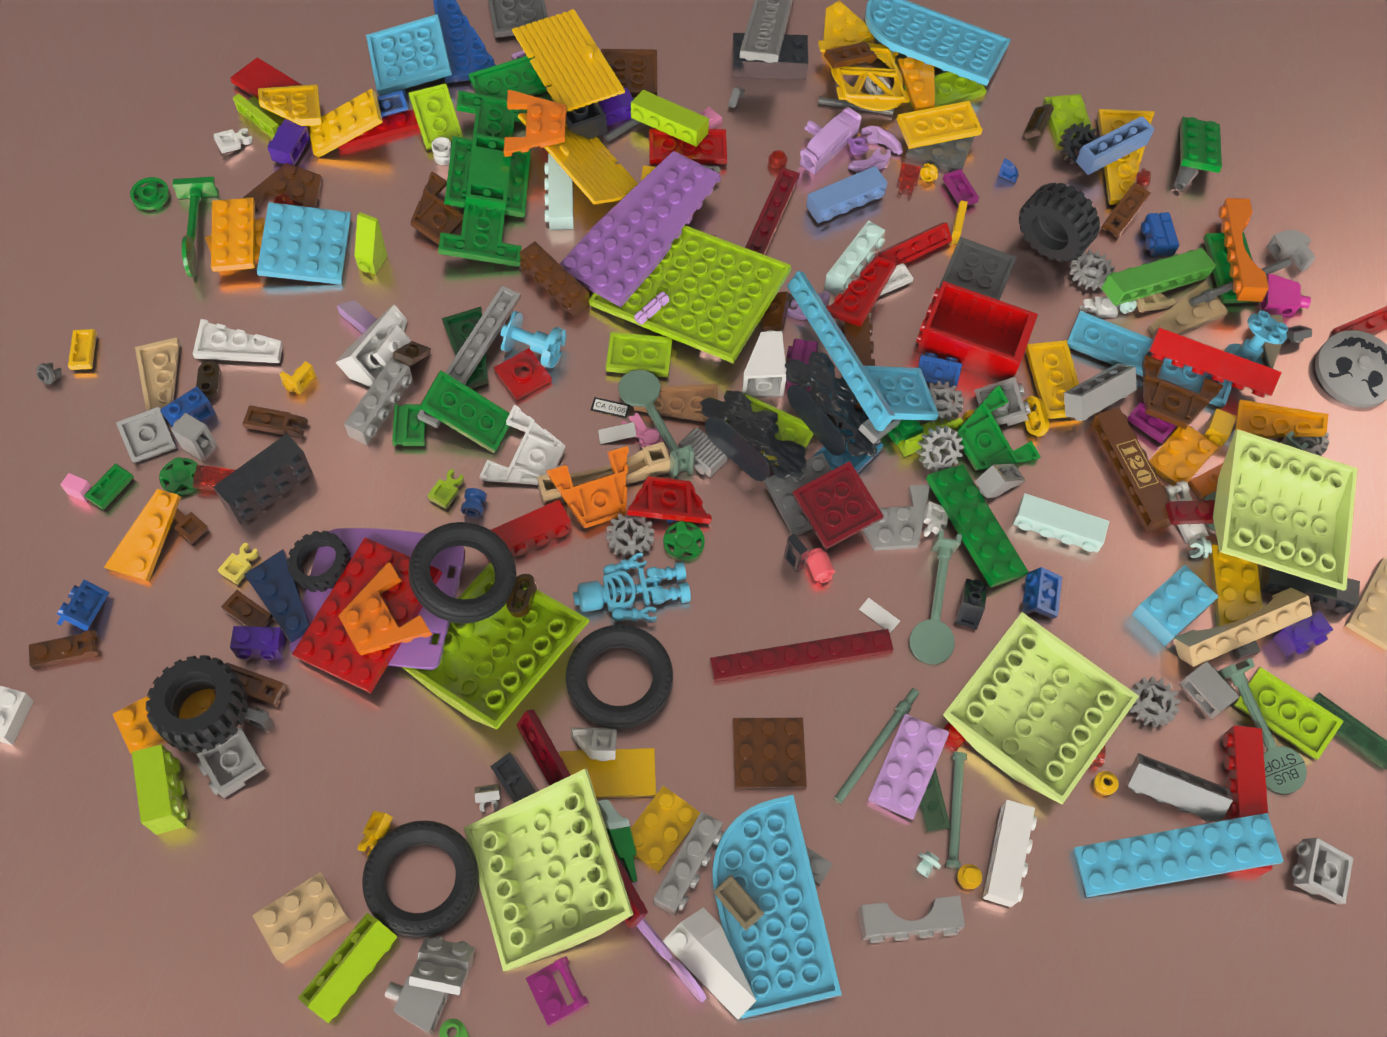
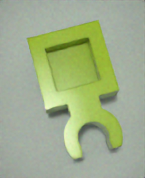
[427,469,464,509]

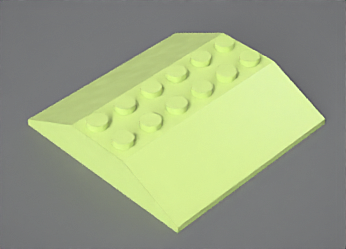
[1213,429,1358,591]
[943,612,1139,804]
[464,769,633,971]

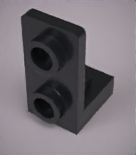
[955,578,988,630]

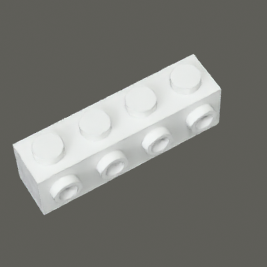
[982,800,1037,907]

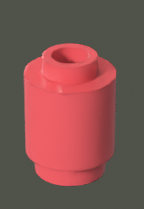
[806,548,835,583]

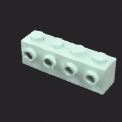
[824,220,886,296]

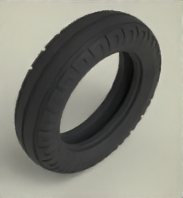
[408,522,516,623]
[566,625,673,729]
[362,820,479,938]

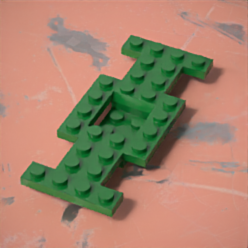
[438,90,531,267]

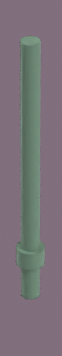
[834,688,920,804]

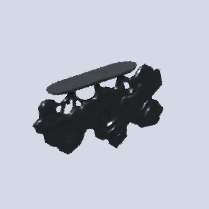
[785,352,881,457]
[700,390,807,481]

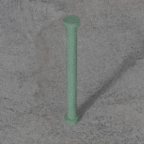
[946,752,967,869]

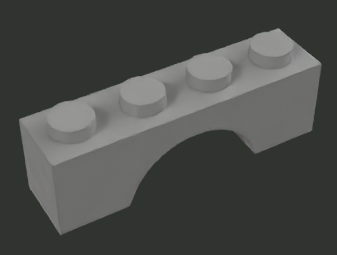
[858,896,965,943]

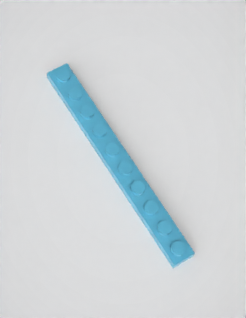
[787,271,895,431]

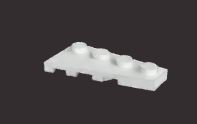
[193,319,283,363]

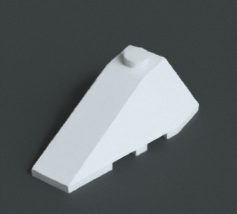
[335,304,408,387]
[663,907,757,1020]

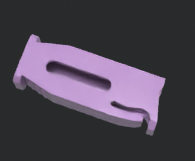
[800,107,861,175]

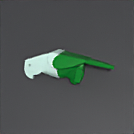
[598,799,638,883]

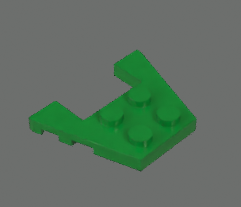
[957,385,1041,471]

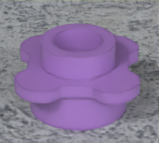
[848,136,869,156]

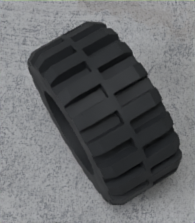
[1019,183,1100,262]
[146,655,248,753]

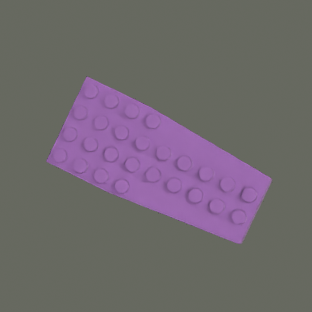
[560,151,721,307]

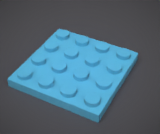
[366,14,452,96]
[257,202,351,285]

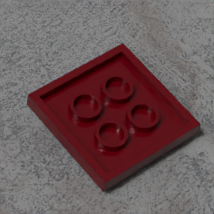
[792,461,884,550]

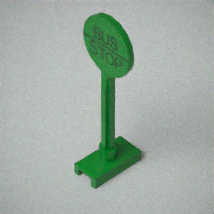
[172,176,219,278]

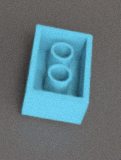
[1132,565,1219,646]

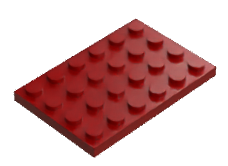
[292,537,443,693]

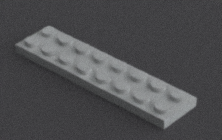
[740,0,793,63]

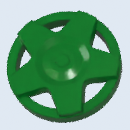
[130,177,170,210]
[159,457,203,496]
[663,521,705,562]

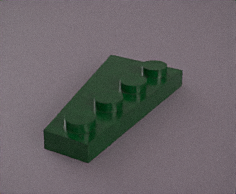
[442,306,488,389]

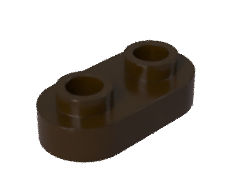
[196,361,222,401]
[506,574,537,618]

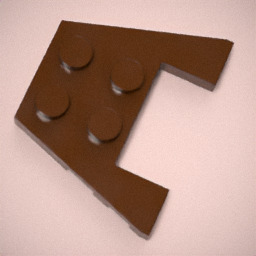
[243,163,323,211]
[411,171,463,245]
[1142,355,1223,429]

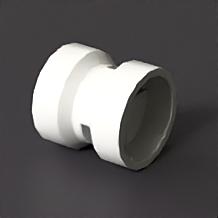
[431,137,451,165]

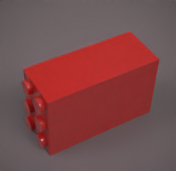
[916,281,1038,381]

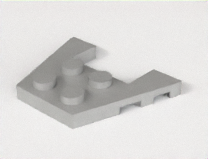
[863,484,930,551]

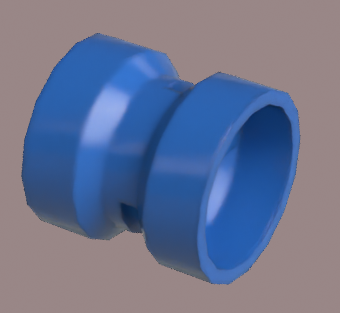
[461,488,487,518]

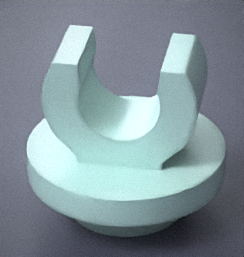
[1117,300,1137,314]
[1189,536,1212,558]
[916,851,941,878]

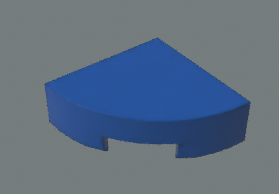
[998,158,1019,183]

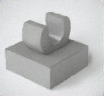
[474,784,501,812]

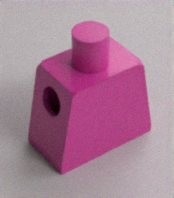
[1260,274,1311,318]

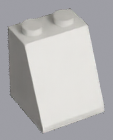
[742,330,787,398]

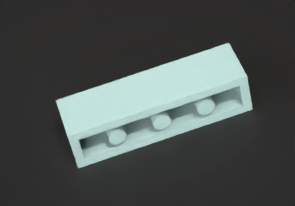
[545,154,574,230]
[1013,493,1110,553]

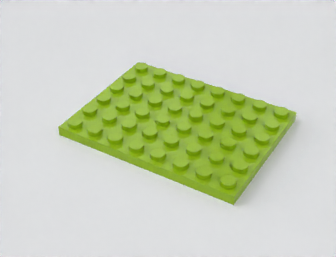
[589,225,792,363]

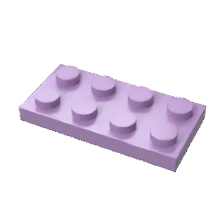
[869,714,949,820]

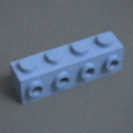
[1076,116,1154,175]
[806,166,888,223]

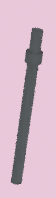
[1189,258,1292,306]

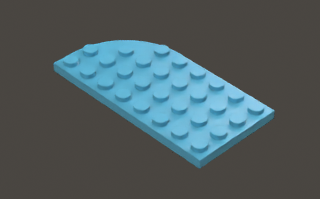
[865,0,1011,86]
[712,795,842,1019]

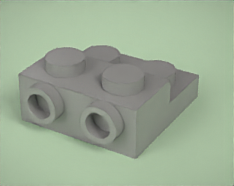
[974,377,1031,426]
[197,728,265,798]
[1292,837,1354,904]
[409,936,475,995]

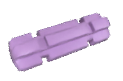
[634,292,669,325]

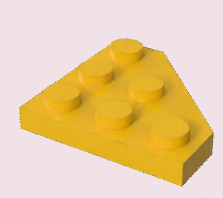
[822,0,875,54]
[258,84,322,126]

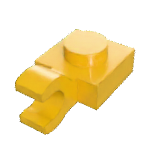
[357,811,393,856]

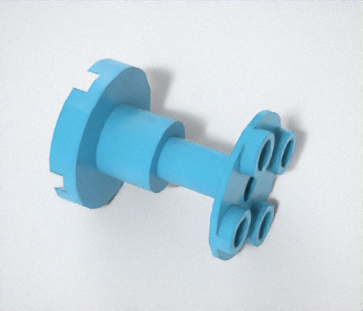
[501,311,567,368]
[1224,311,1288,365]

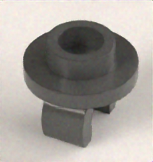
[36,362,62,384]

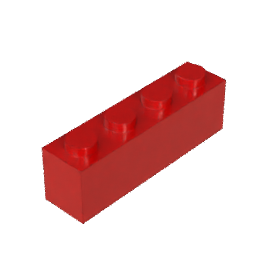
[486,500,572,563]

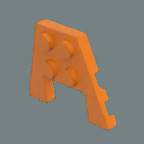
[504,90,567,157]
[546,446,629,528]
[339,562,433,655]

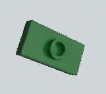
[84,463,134,510]

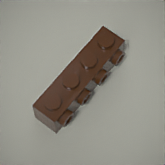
[519,241,590,317]

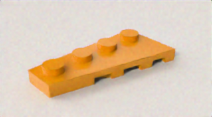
[897,57,935,111]
[1234,399,1329,438]
[104,489,181,581]

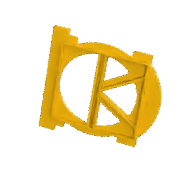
[818,40,910,111]

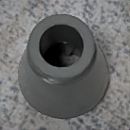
[1174,165,1198,190]

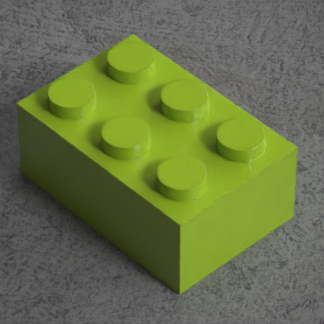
[132,744,188,835]

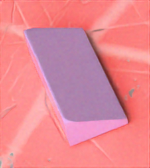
[337,300,377,334]

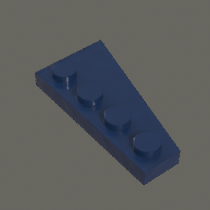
[244,549,310,643]

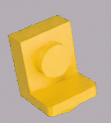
[279,361,317,395]

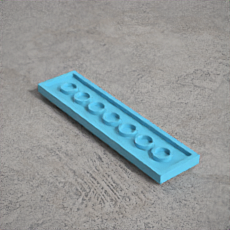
[1067,311,1232,408]
[1073,813,1284,898]

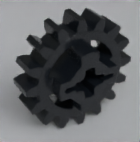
[1059,122,1100,166]

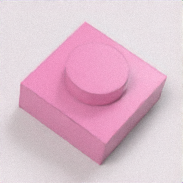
[699,107,722,129]

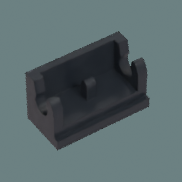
[490,752,539,803]

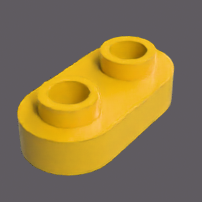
[1024,396,1049,437]

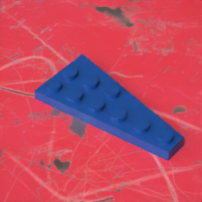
[433,0,496,83]

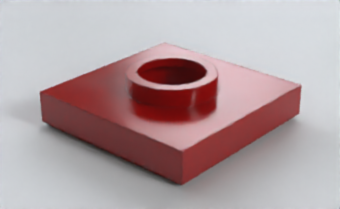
[493,348,552,401]

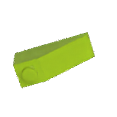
[354,212,388,275]

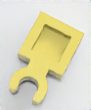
[218,543,259,585]

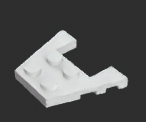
[479,405,566,485]

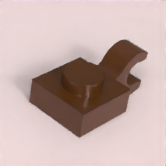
[173,508,209,544]

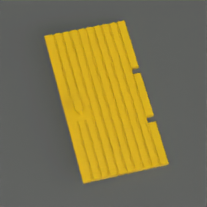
[512,9,625,111]
[518,113,638,205]

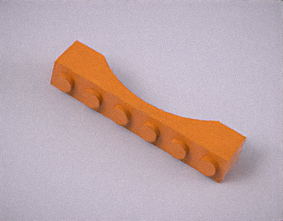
[1219,198,1269,302]

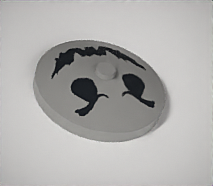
[1315,330,1387,408]

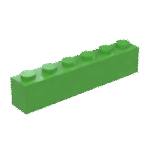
[1101,248,1216,306]

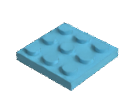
[864,366,939,420]

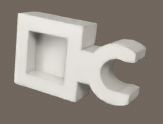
[214,128,253,153]
[923,501,948,537]

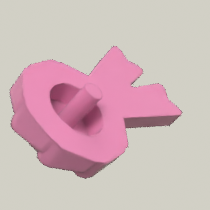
[622,413,665,449]

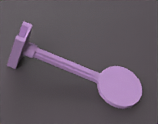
[625,871,707,1003]

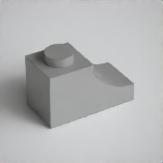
[975,464,1026,498]

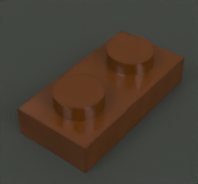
[221,590,274,627]

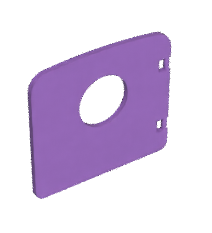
[290,528,466,670]

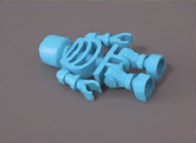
[573,553,691,623]

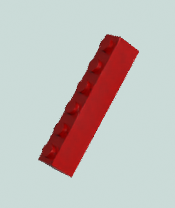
[1147,328,1282,398]
[1223,725,1272,875]

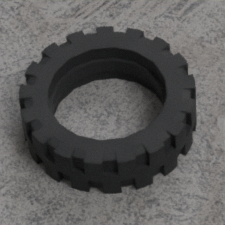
[287,530,351,592]

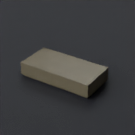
[713,875,765,931]

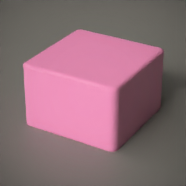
[60,473,92,502]

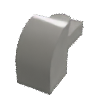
[1266,230,1316,272]

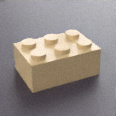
[252,872,350,964]

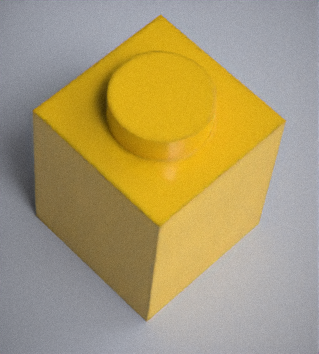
[1203,408,1237,446]

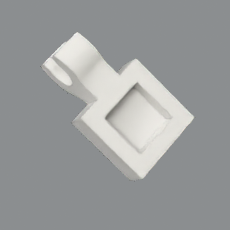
[1080,297,1118,318]

